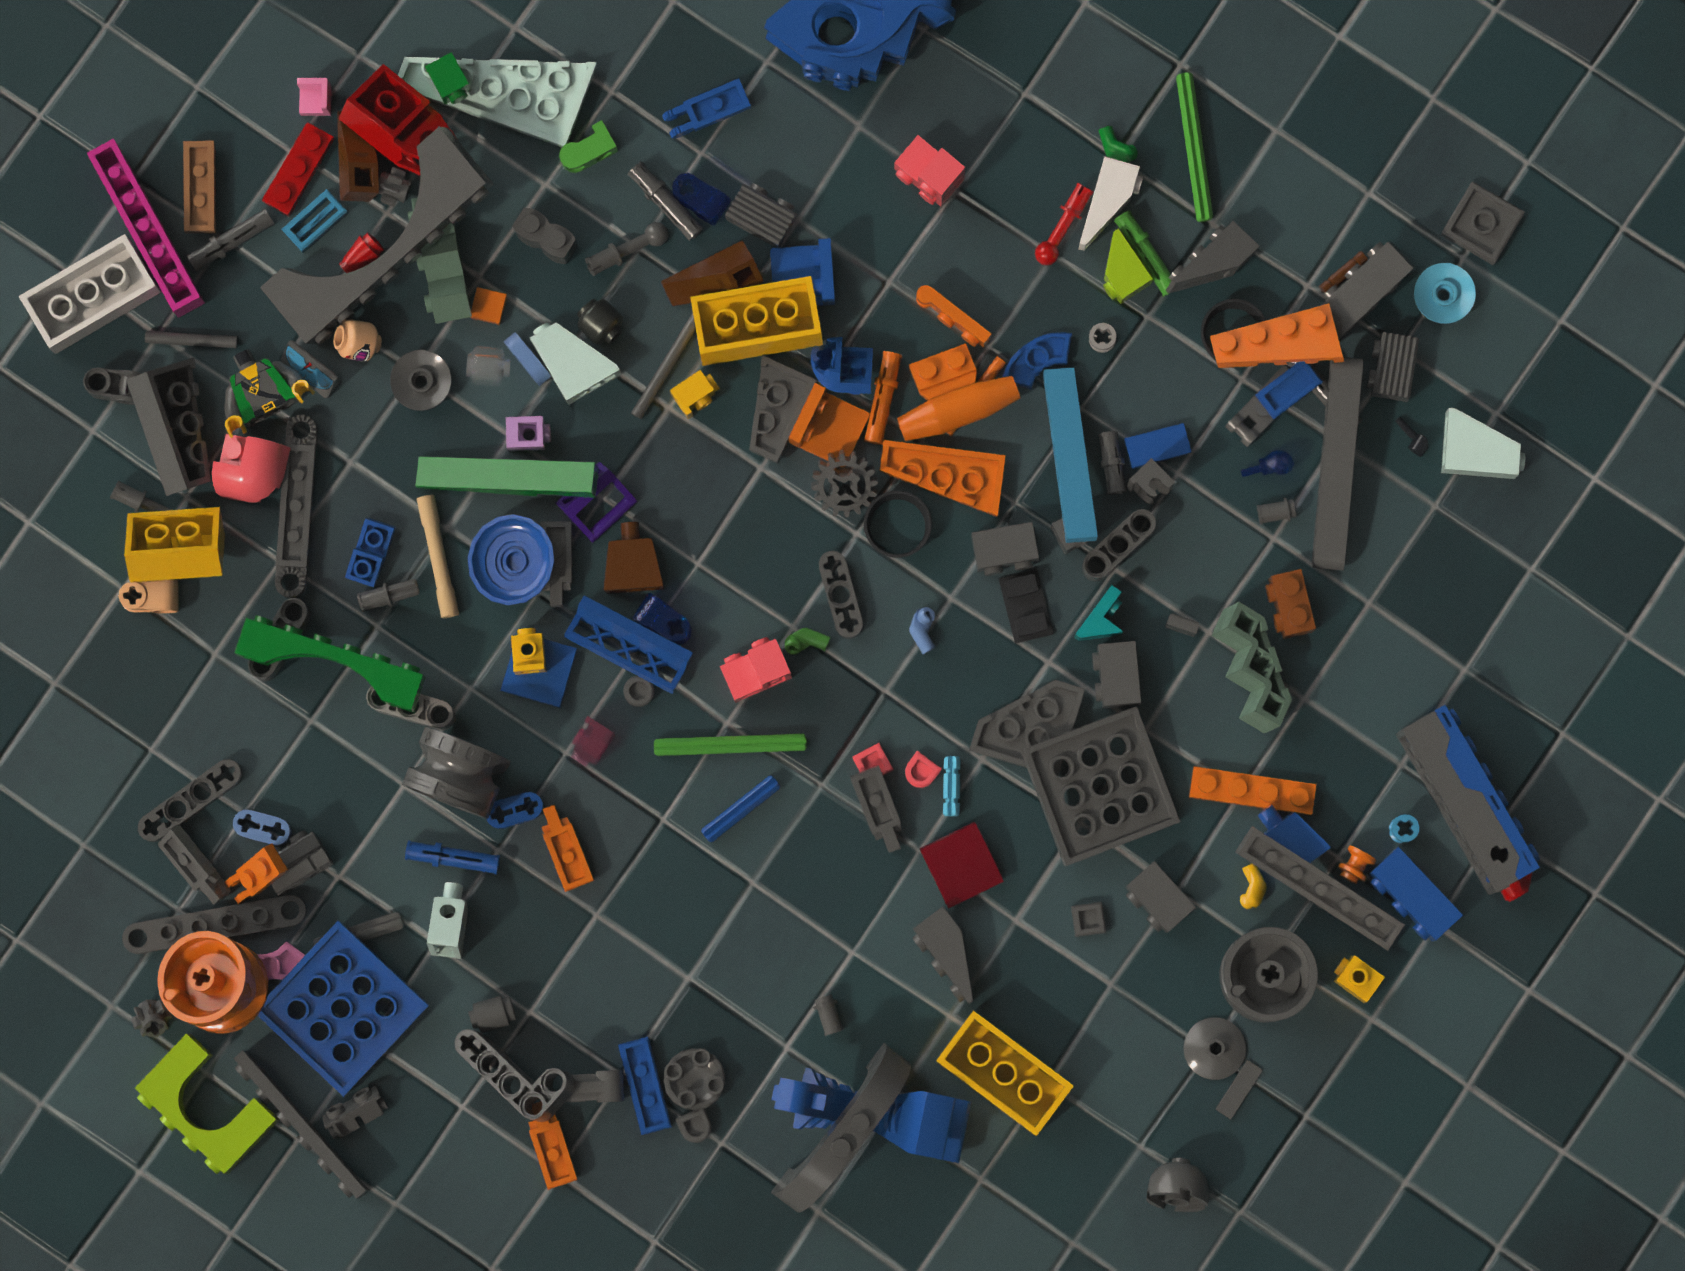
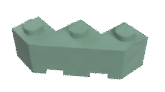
[407,197,472,324]
[1211,602,1292,734]

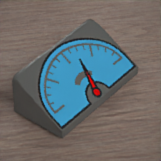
[281,340,341,398]

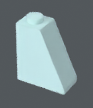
[530,323,621,405]
[1441,408,1525,479]

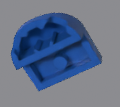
[811,337,873,395]

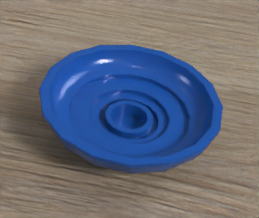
[468,514,555,605]

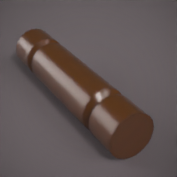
[1318,251,1368,294]

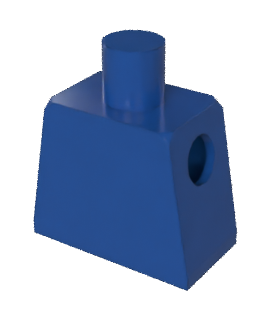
[1257,805,1331,882]

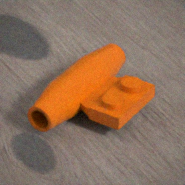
[897,343,1020,441]

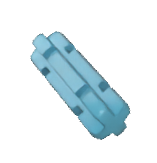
[943,756,961,817]

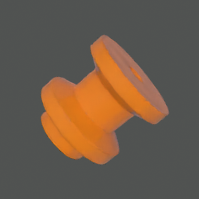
[1338,845,1377,884]

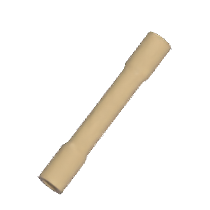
[417,495,459,618]

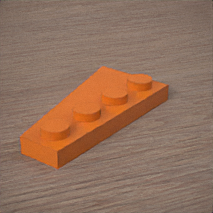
[880,440,1006,517]

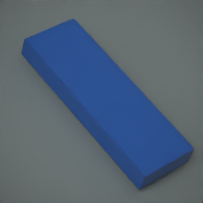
[618,1037,672,1135]

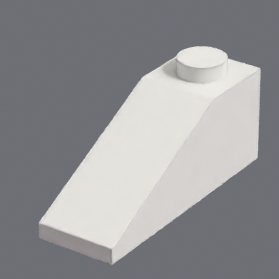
[1078,156,1143,251]

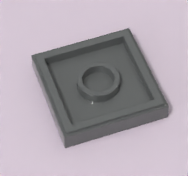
[1440,181,1525,265]

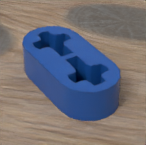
[486,792,544,829]

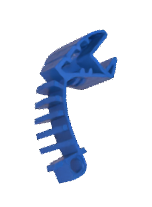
[772,1068,972,1163]

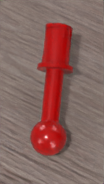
[1035,182,1094,266]

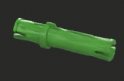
[1113,210,1171,297]

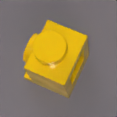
[670,370,720,420]
[511,628,546,675]

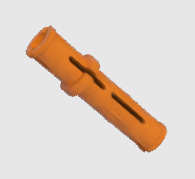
[864,351,902,445]

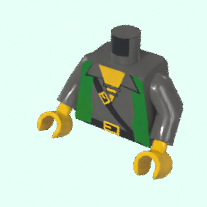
[224,349,315,438]

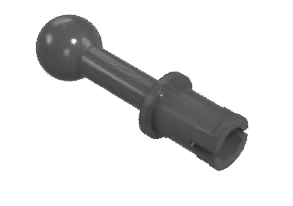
[585,222,669,276]
[110,480,172,513]

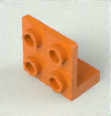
[789,383,870,468]

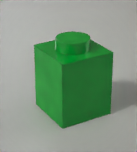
[425,52,471,104]

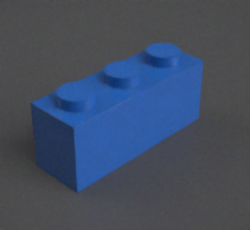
[1369,847,1463,942]

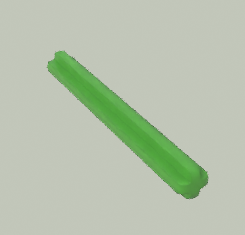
[1176,72,1213,222]
[654,734,807,756]

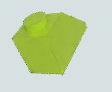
[1103,229,1153,304]

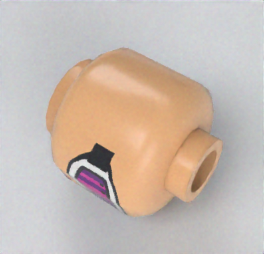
[333,320,382,362]

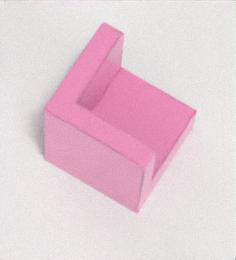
[297,78,332,116]

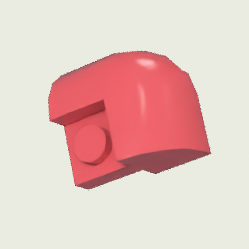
[212,434,290,503]

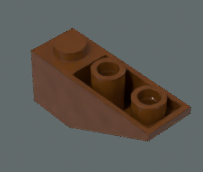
[337,111,379,202]
[661,240,763,306]

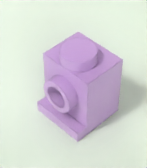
[506,416,551,452]

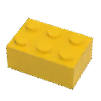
[124,507,225,582]

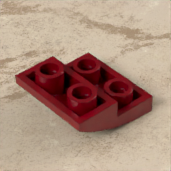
[919,822,1004,909]

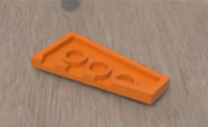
[1210,303,1345,368]

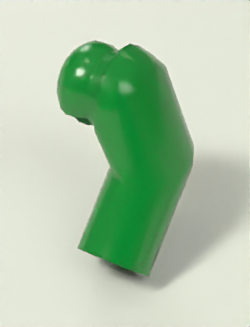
[1098,126,1138,163]

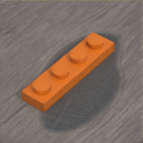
[1189,766,1316,815]

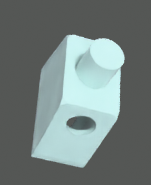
[427,882,468,959]

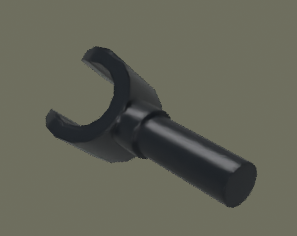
[1395,416,1428,457]

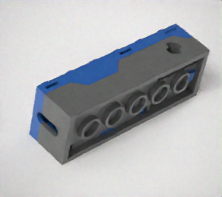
[1395,705,1540,902]

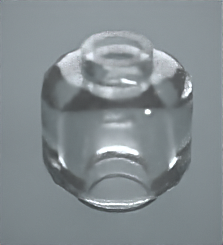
[466,345,510,387]

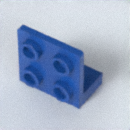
[770,238,835,306]

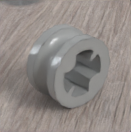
[1089,323,1117,353]

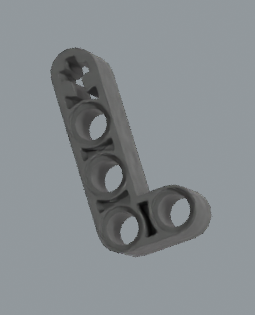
[454,1029,576,1122]

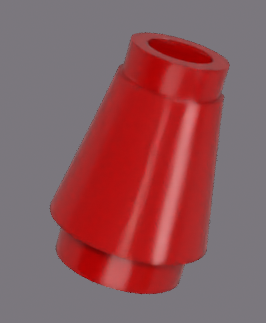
[339,232,385,273]

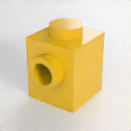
[1334,955,1385,1003]

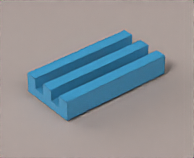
[281,189,348,253]

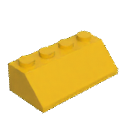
[690,276,823,366]

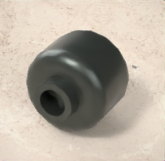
[577,299,623,344]

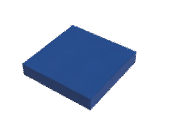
[500,639,577,708]

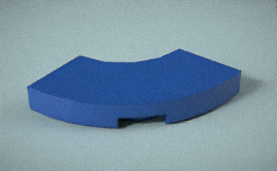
[1003,332,1072,389]

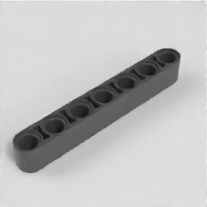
[1312,357,1363,571]

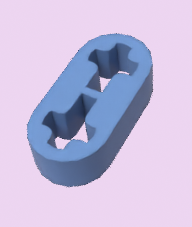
[503,332,551,386]
[233,810,292,846]

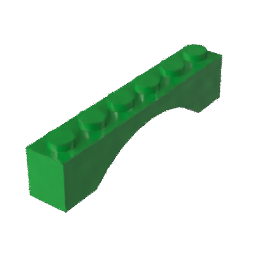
[234,615,426,713]

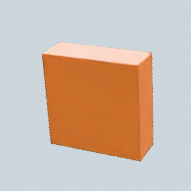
[470,287,507,325]

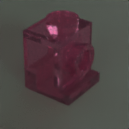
[570,716,615,767]

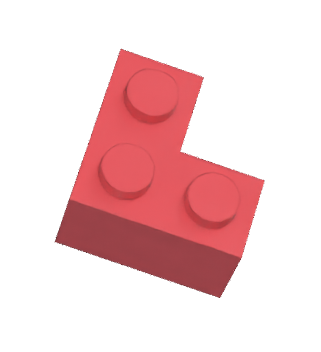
[894,135,965,207]
[720,637,792,703]

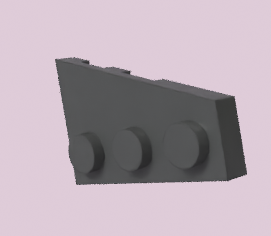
[749,355,818,464]

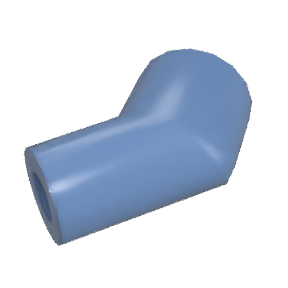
[909,607,936,654]

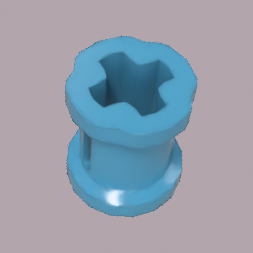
[1389,814,1420,843]

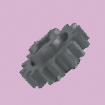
[811,450,878,518]

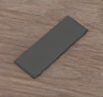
[1215,1060,1263,1120]

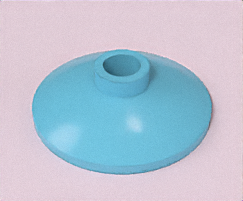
[1414,263,1476,324]

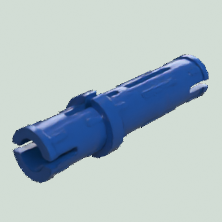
[405,840,500,875]

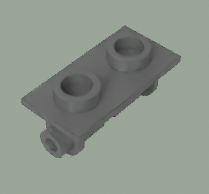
[322,1085,388,1139]

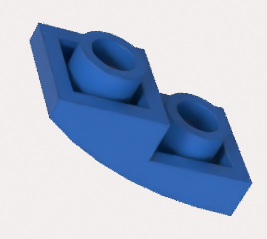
[345,517,396,588]

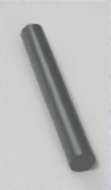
[145,331,238,348]

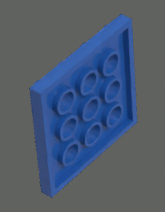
[257,920,429,1097]

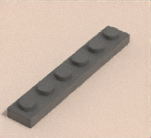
[1235,826,1404,951]
[233,1050,369,1199]

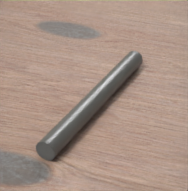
[631,312,696,419]

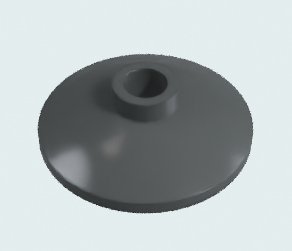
[390,350,452,411]
[1183,1018,1246,1080]

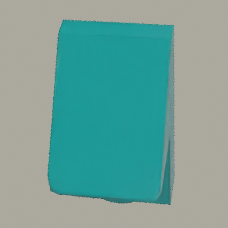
[1074,585,1123,641]

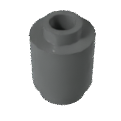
[468,995,516,1033]

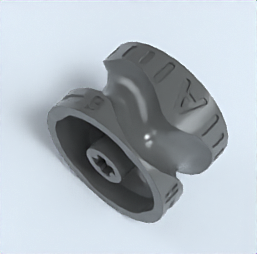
[402,727,511,819]
[1219,927,1318,1022]

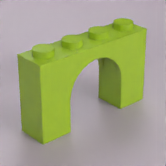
[135,1033,279,1174]

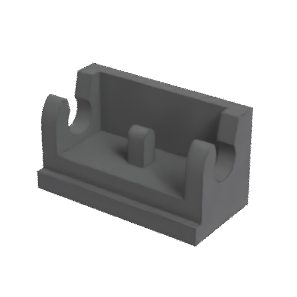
[1126,458,1175,505]

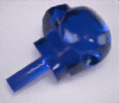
[1240,450,1294,478]

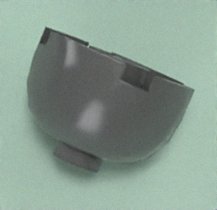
[1146,1158,1209,1212]

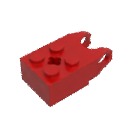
[339,64,458,175]

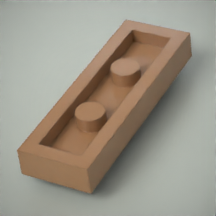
[183,141,216,234]

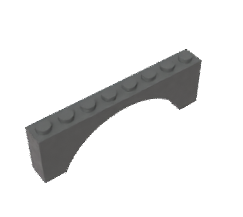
[260,126,494,344]

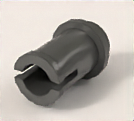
[1256,497,1296,525]
[813,994,844,1036]

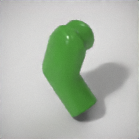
[784,628,831,655]

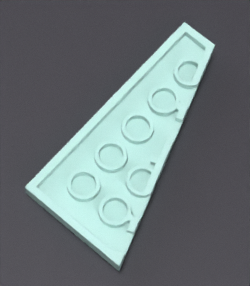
[398,57,598,147]

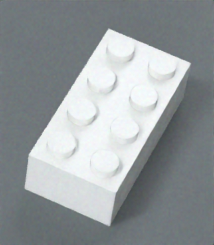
[19,234,161,354]

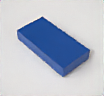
[1255,361,1323,420]
[1124,423,1192,469]

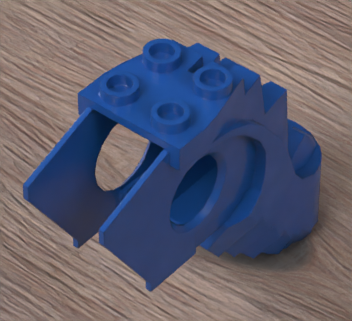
[764,0,956,91]

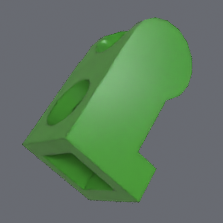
[559,120,618,173]

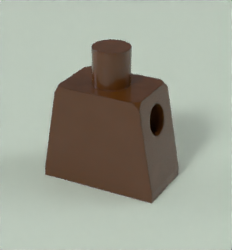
[604,522,664,594]

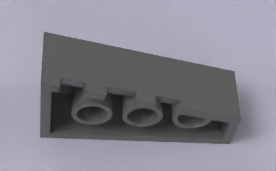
[1309,242,1417,341]
[126,357,211,496]

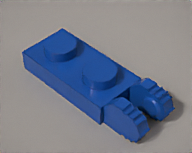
[662,78,751,139]

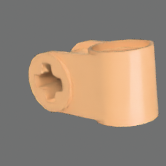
[118,580,179,613]

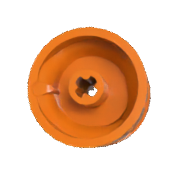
[158,931,268,1034]

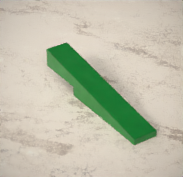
[415,456,599,498]

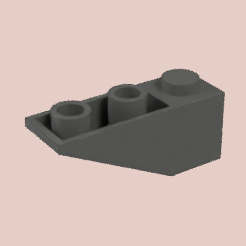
[1166,221,1259,293]
[912,906,973,1004]

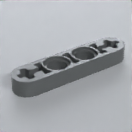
[138,759,243,842]

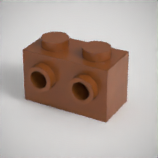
[1265,569,1316,639]

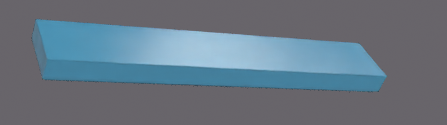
[1043,368,1098,543]

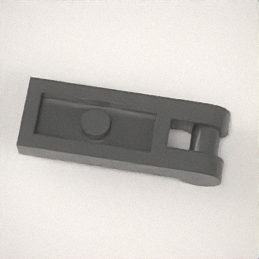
[1225,365,1288,447]

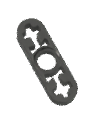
[819,551,863,639]

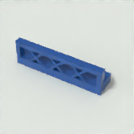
[564,595,693,694]

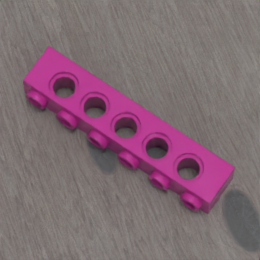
[87,138,205,318]

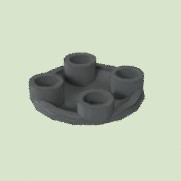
[663,1048,726,1110]

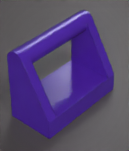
[555,462,638,543]

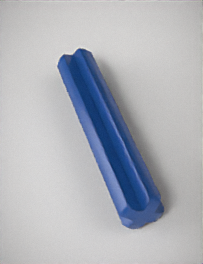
[701,775,780,842]

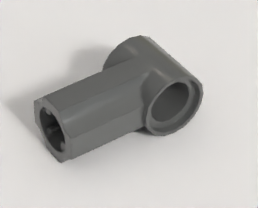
[562,1070,625,1103]

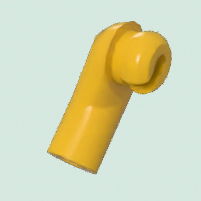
[1240,864,1267,909]

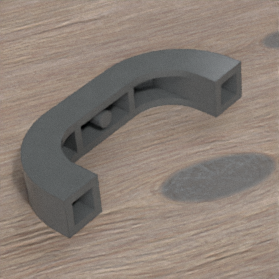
[771,1043,911,1213]

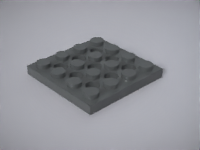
[1021,706,1180,866]

